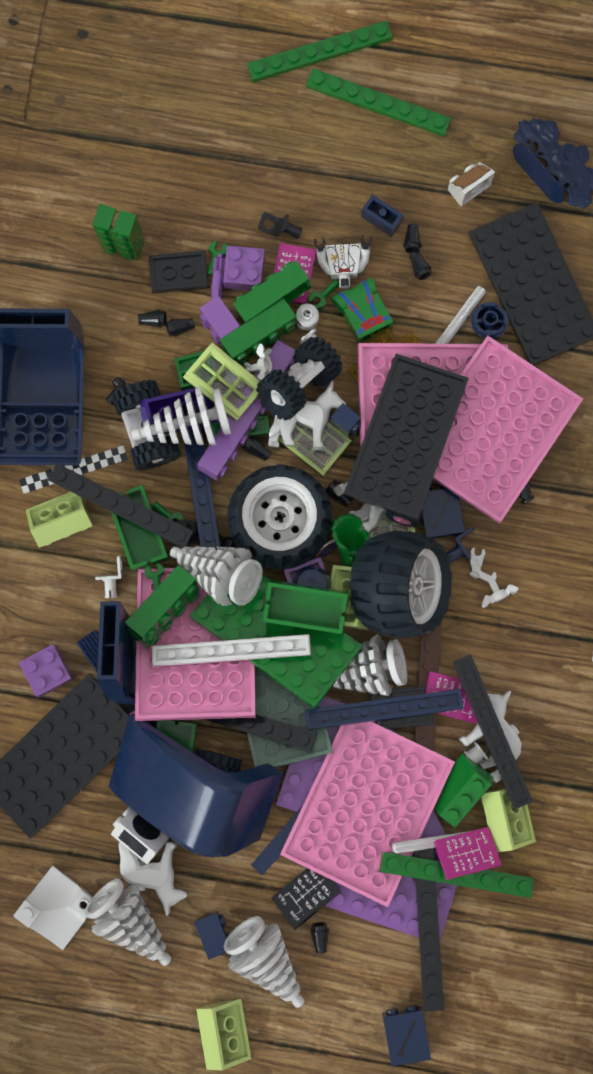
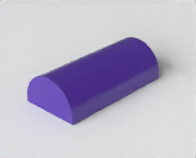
[140,383,219,438]

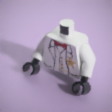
[314,235,372,289]

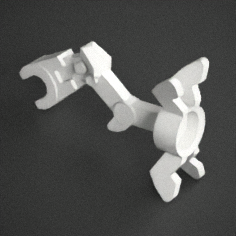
[219,344,272,389]
[469,548,518,608]

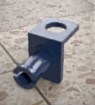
[446,527,474,564]

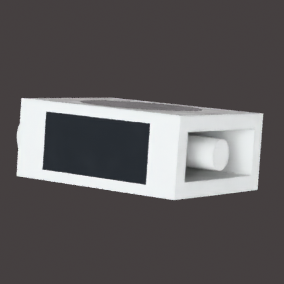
[111,807,170,864]

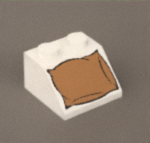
[448,162,495,207]

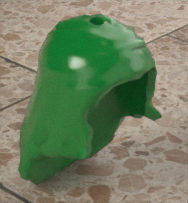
[331,514,370,567]

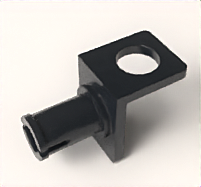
[258,212,302,239]

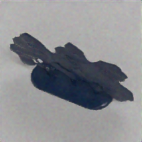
[513,118,593,209]

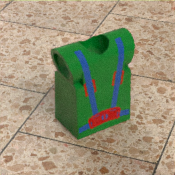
[330,277,393,343]

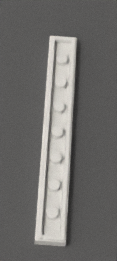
[152,634,311,667]

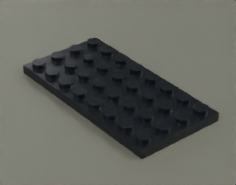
[469,203,593,366]
[344,353,469,521]
[0,673,130,839]

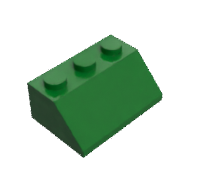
[434,753,494,828]

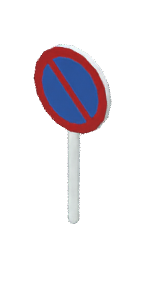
[316,516,368,558]

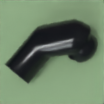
[106,377,126,405]

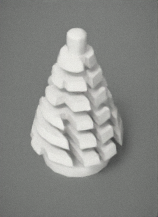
[131,386,231,445]
[170,546,263,606]
[333,634,408,696]
[85,879,172,966]
[223,916,305,1008]

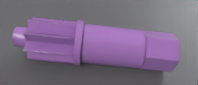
[210,254,225,299]

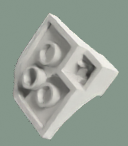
[13,865,93,950]

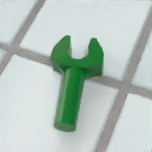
[207,240,227,276]
[309,279,339,310]
[152,501,184,521]
[145,562,165,589]

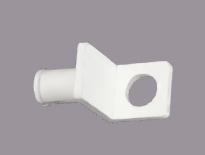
[95,555,123,598]

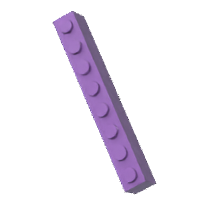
[197,340,296,481]

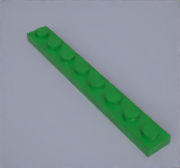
[247,20,393,83]
[306,68,451,137]
[379,851,534,898]

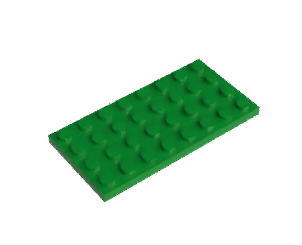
[189,574,363,709]

